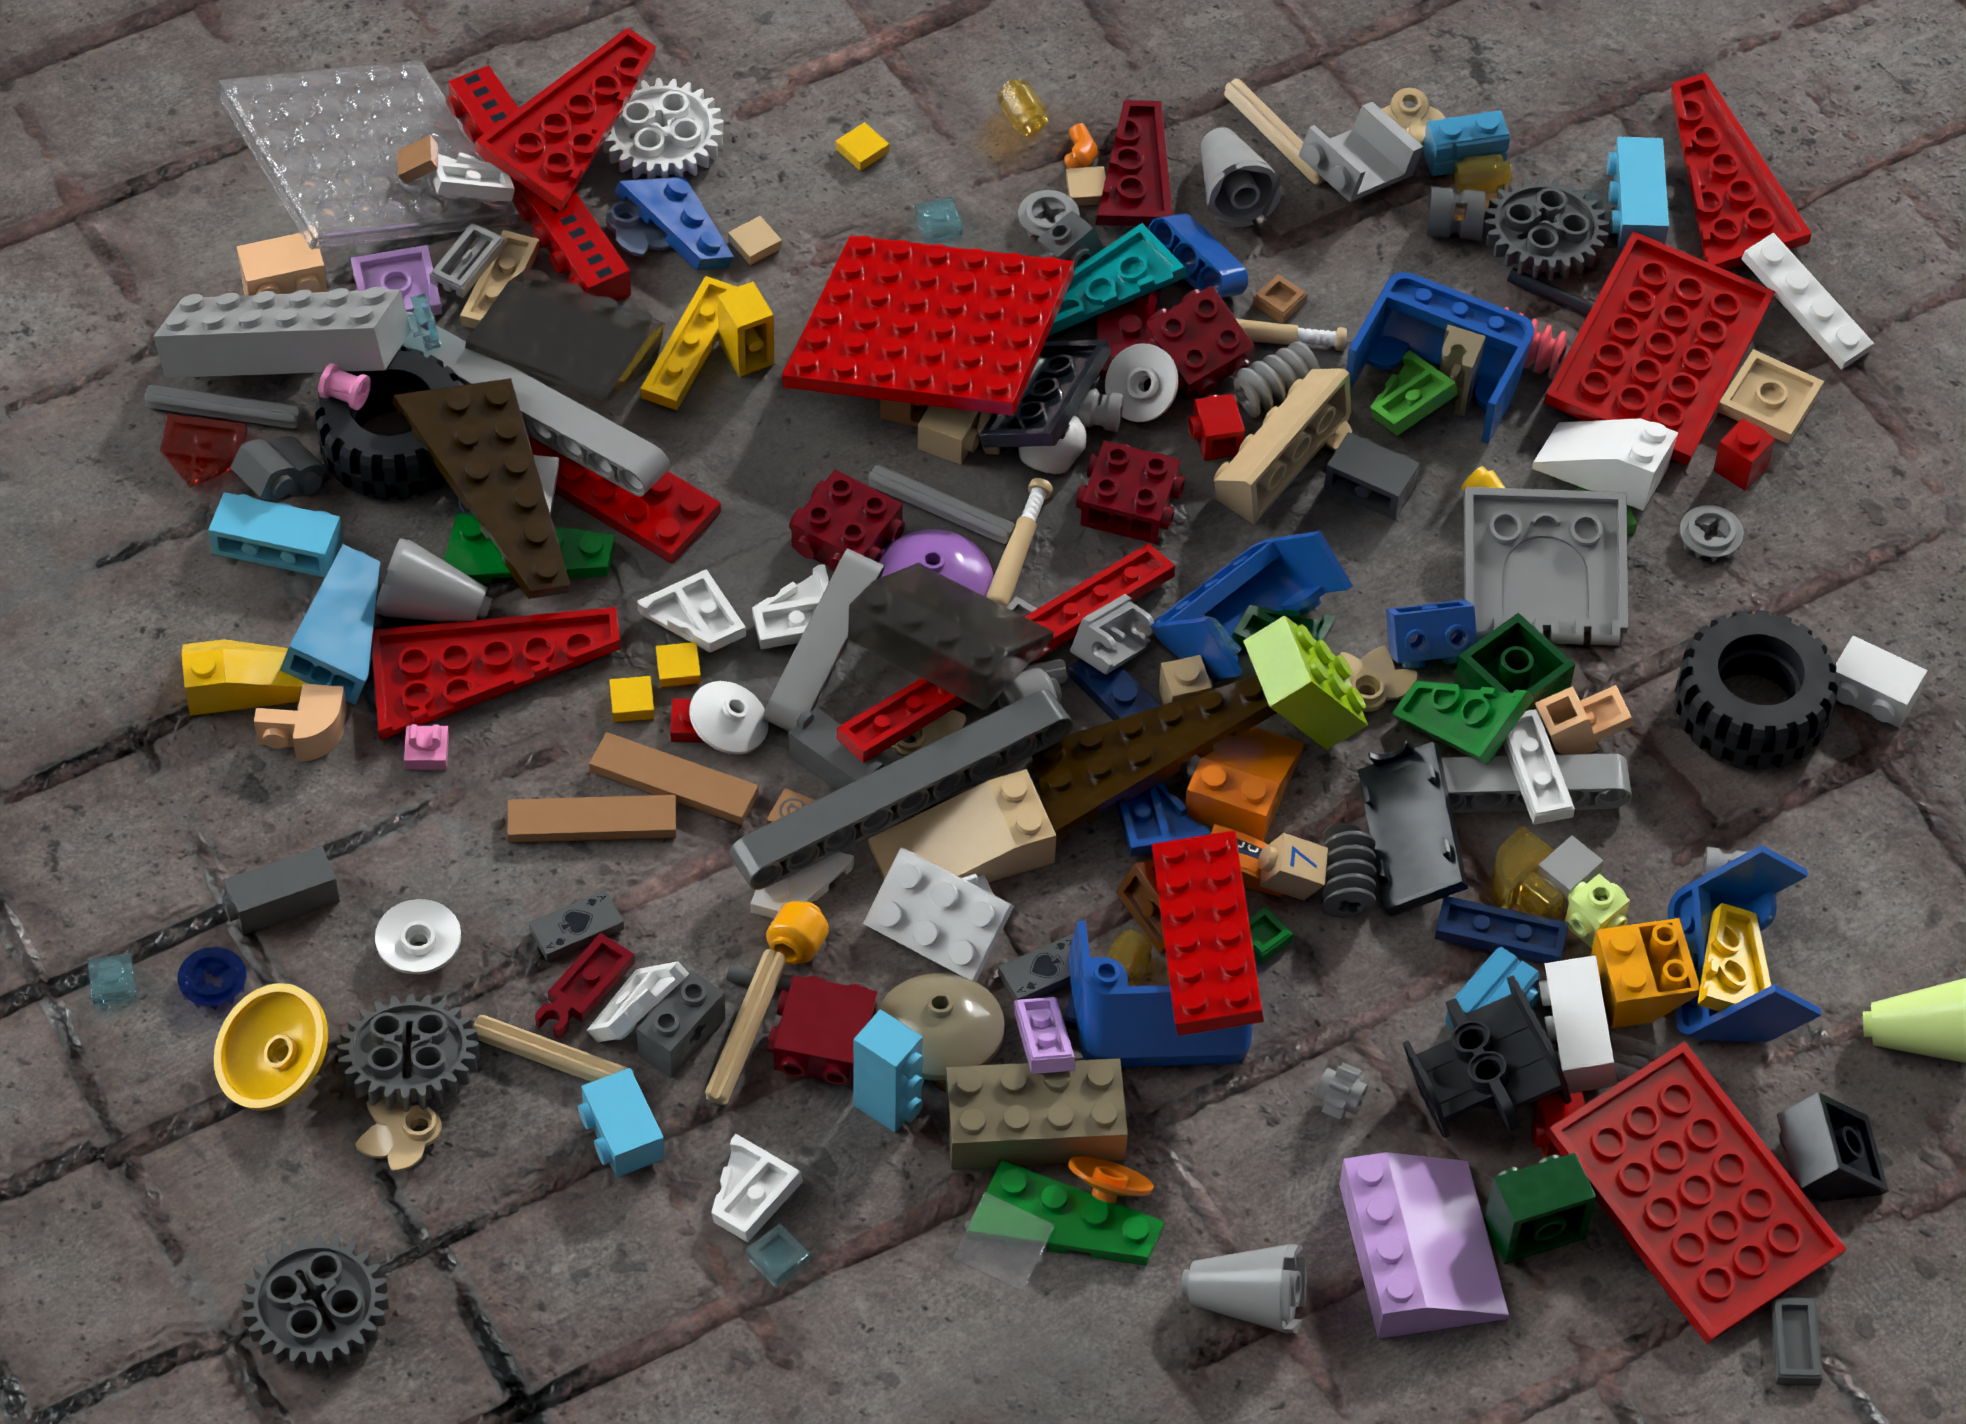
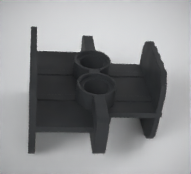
[1403,975,1572,1139]

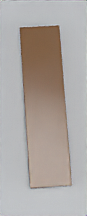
[589,732,759,825]
[507,795,677,843]

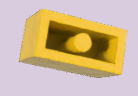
[717,281,775,377]

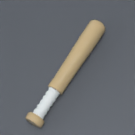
[1236,319,1347,351]
[985,478,1053,613]

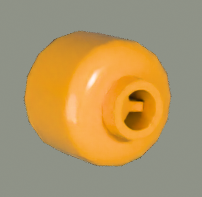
[766,901,829,965]

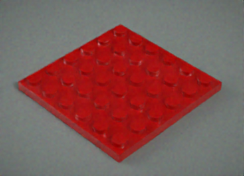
[782,235,1074,416]

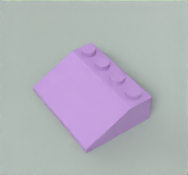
[1339,1152,1509,1339]

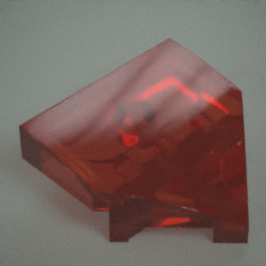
[160,414,248,488]

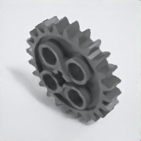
[1483,177,1609,280]
[337,993,480,1112]
[242,1233,389,1373]

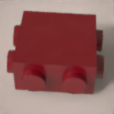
[1143,285,1255,400]
[1076,440,1185,545]
[789,469,905,572]
[767,975,878,1085]

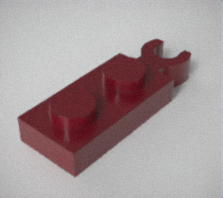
[535,933,635,1039]

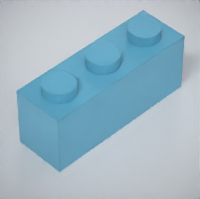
[1607,137,1669,249]
[208,492,343,578]
[853,1009,924,1133]

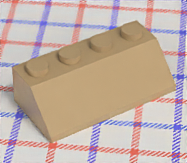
[1214,369,1351,524]

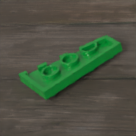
[444,513,616,584]
[967,1160,1164,1266]

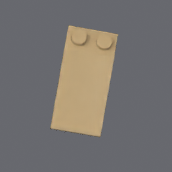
[868,769,1056,883]

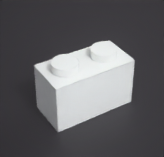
[1836,636,1928,728]

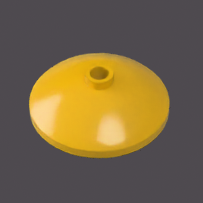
[214,983,328,1111]

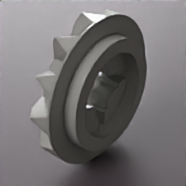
[1018,190,1080,238]
[1678,505,1744,562]

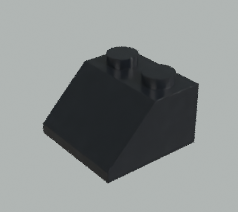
[1777,1092,1889,1202]

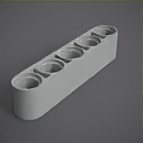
[762,549,885,732]
[1442,754,1632,813]

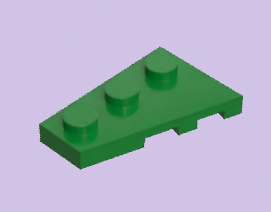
[1392,681,1534,765]

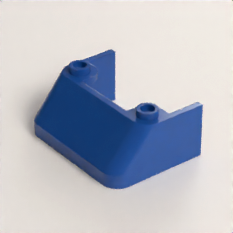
[1346,272,1534,444]
[1150,531,1353,682]
[1668,845,1822,1042]
[1068,921,1253,1067]

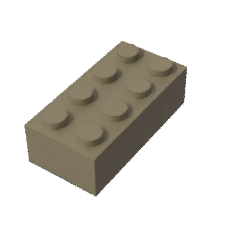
[945,1058,1128,1169]

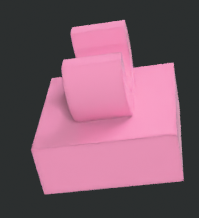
[404,724,449,770]

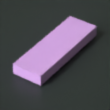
[1014,997,1075,1074]

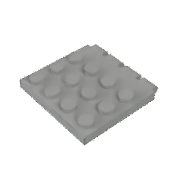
[1464,487,1628,646]

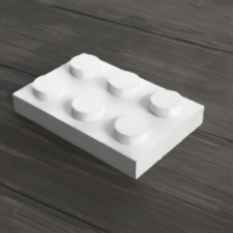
[863,848,1014,982]

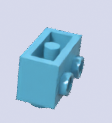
[577,1068,665,1178]

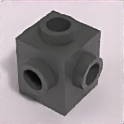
[1037,211,1104,268]

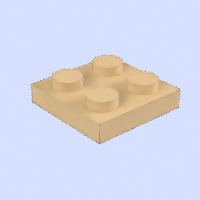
[1717,349,1824,444]

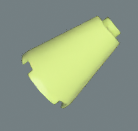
[1863,978,1966,1063]

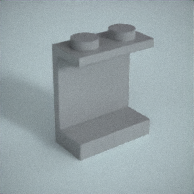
[1299,102,1423,202]

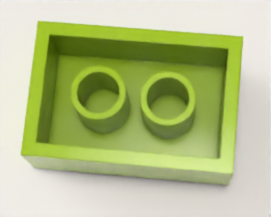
[1243,616,1368,750]

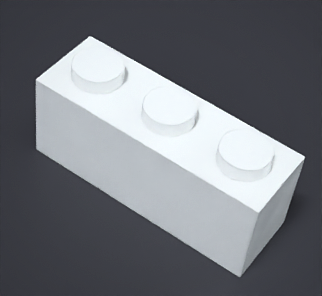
[1539,955,1617,1093]

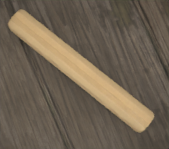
[1224,78,1326,185]
[705,949,786,1105]
[472,1015,634,1082]

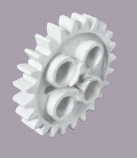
[603,78,724,179]

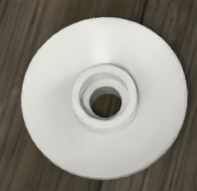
[1105,343,1178,422]
[689,681,768,755]
[375,899,461,974]

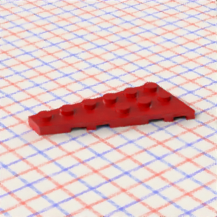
[474,27,656,212]
[372,607,621,740]

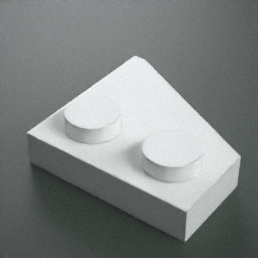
[752,564,829,649]
[637,569,746,653]
[751,852,854,918]
[711,1134,803,1242]

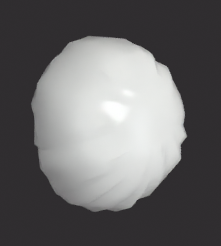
[1018,416,1087,474]

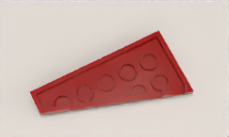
[1670,72,1812,270]

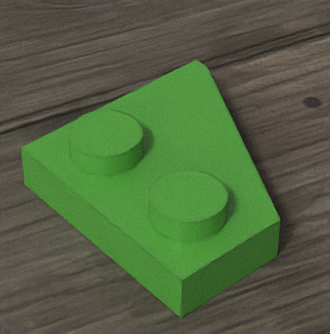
[1370,350,1459,436]

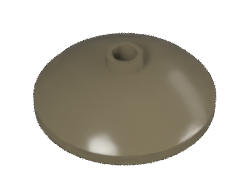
[877,973,1005,1081]

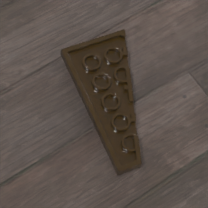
[392,378,570,599]
[1032,676,1277,843]

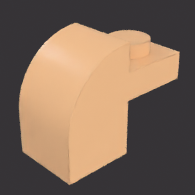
[254,684,347,762]
[1535,685,1634,755]

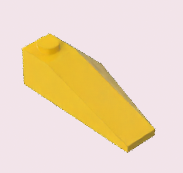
[181,639,309,716]

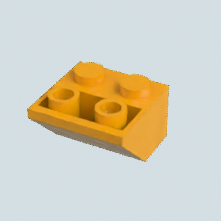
[1590,918,1700,1028]

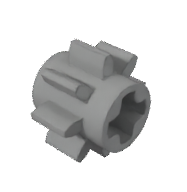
[1315,1063,1368,1120]

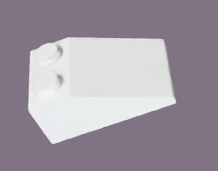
[1532,419,1678,511]

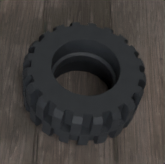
[315,348,464,500]
[1674,610,1839,770]

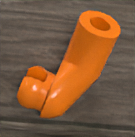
[1064,123,1098,168]

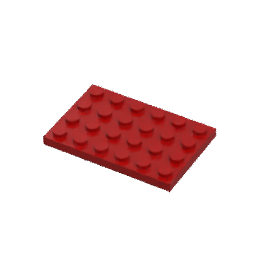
[1543,231,1776,466]
[1546,1041,1847,1345]

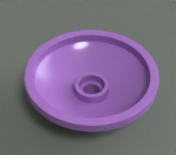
[873,529,993,632]

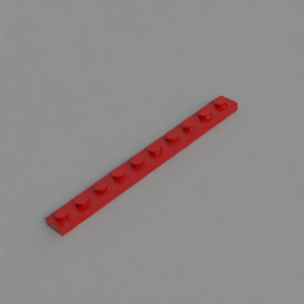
[836,543,1175,763]

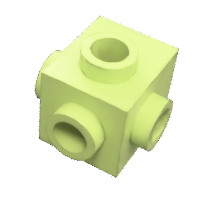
[1565,874,1630,948]

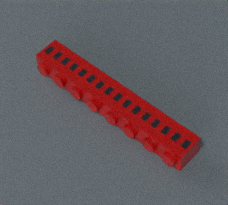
[446,65,631,312]

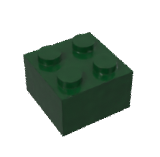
[1454,613,1576,711]
[1484,1152,1596,1265]

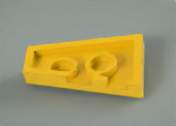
[1697,903,1771,1011]

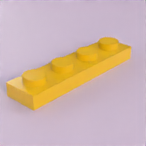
[640,276,735,410]

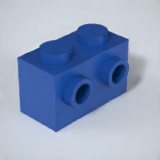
[1386,600,1477,668]

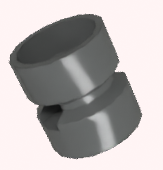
[1426,186,1485,241]

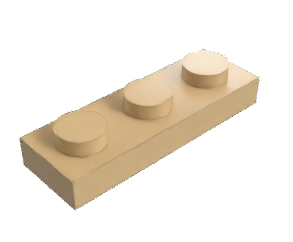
[460,230,540,335]

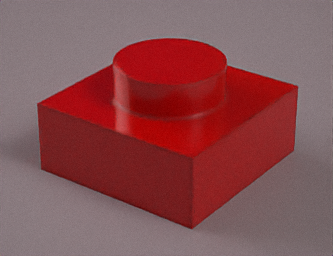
[670,698,706,743]

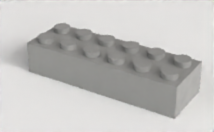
[153,287,411,378]

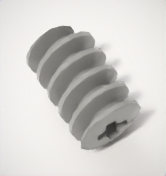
[1234,341,1320,418]

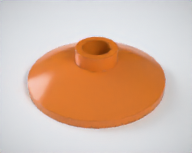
[1068,1156,1154,1203]

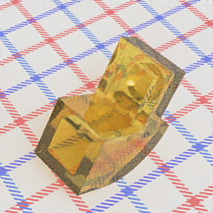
[1491,825,1565,920]

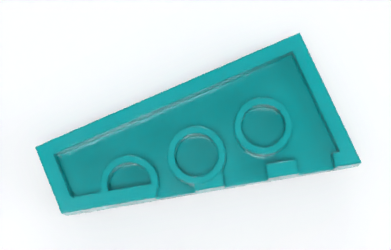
[1047,223,1188,337]

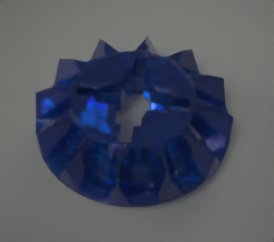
[177,947,247,1011]

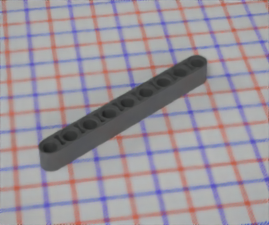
[729,690,1074,890]

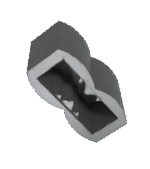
[230,436,327,500]

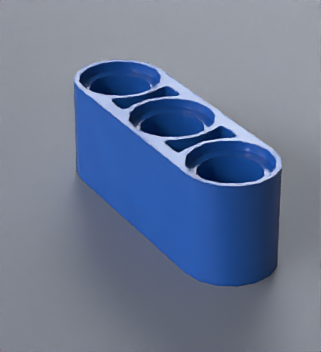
[1148,214,1248,298]

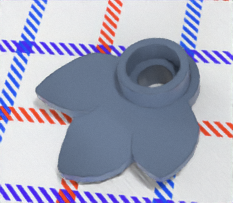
[606,200,671,257]

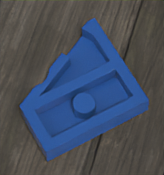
[1116,782,1210,857]

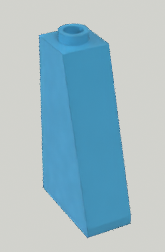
[280,544,380,705]

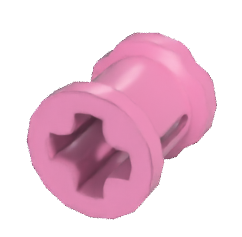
[318,363,371,410]

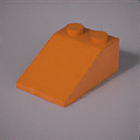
[1185,726,1305,842]

